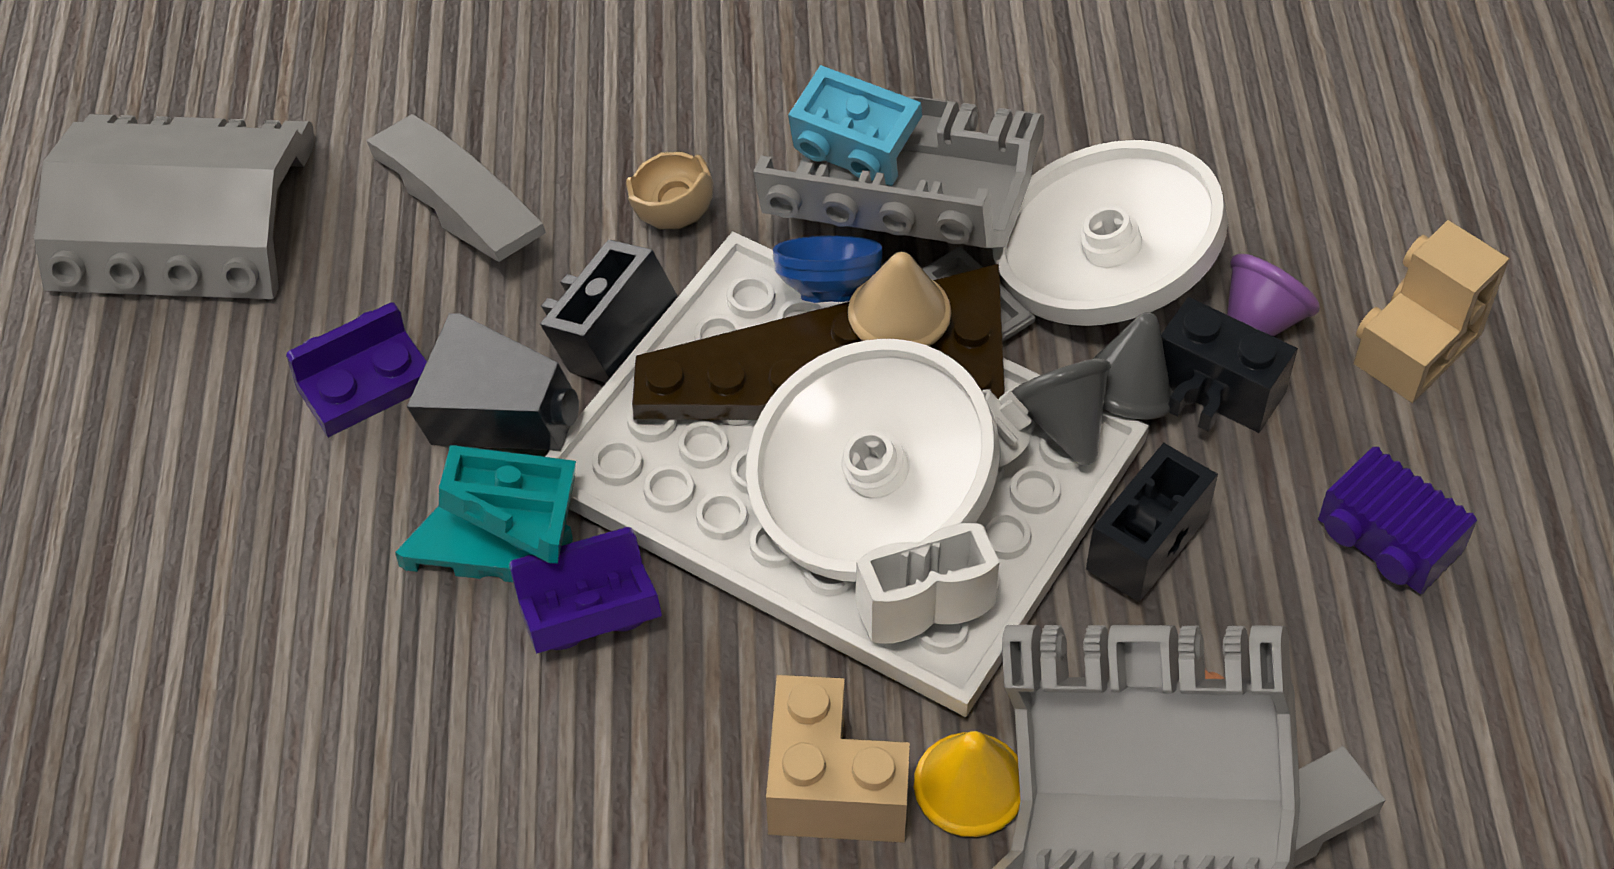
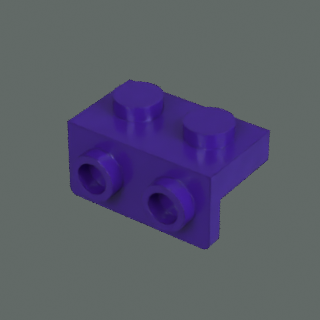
[509,527,662,654]

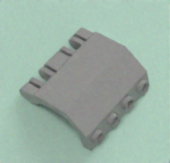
[753,94,1044,248]
[34,114,314,299]
[992,625,1300,869]

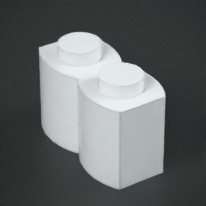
[856,523,1000,643]

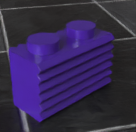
[1318,447,1477,594]

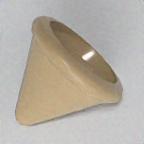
[848,252,952,346]

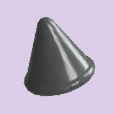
[1093,312,1173,419]
[1011,358,1111,466]

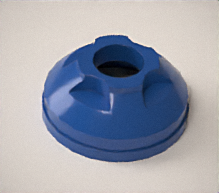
[773,235,882,303]

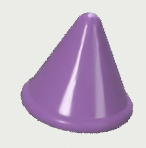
[1227,254,1320,337]

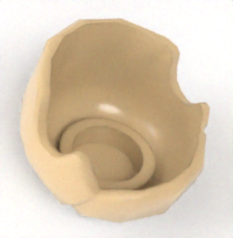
[626,152,713,230]

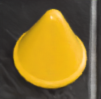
[913,731,1020,837]

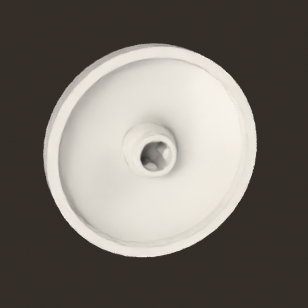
[992,140,1228,326]
[745,339,1000,582]

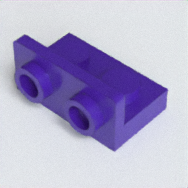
[286,302,427,438]

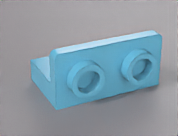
[788,65,922,186]

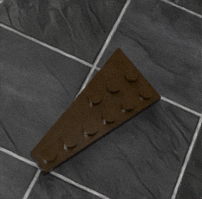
[632,264,1005,420]

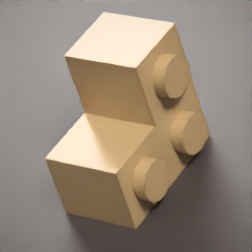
[1354,220,1510,403]
[766,675,910,843]

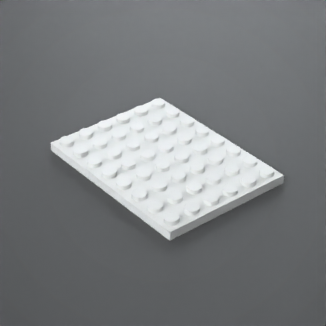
[545,231,1149,717]

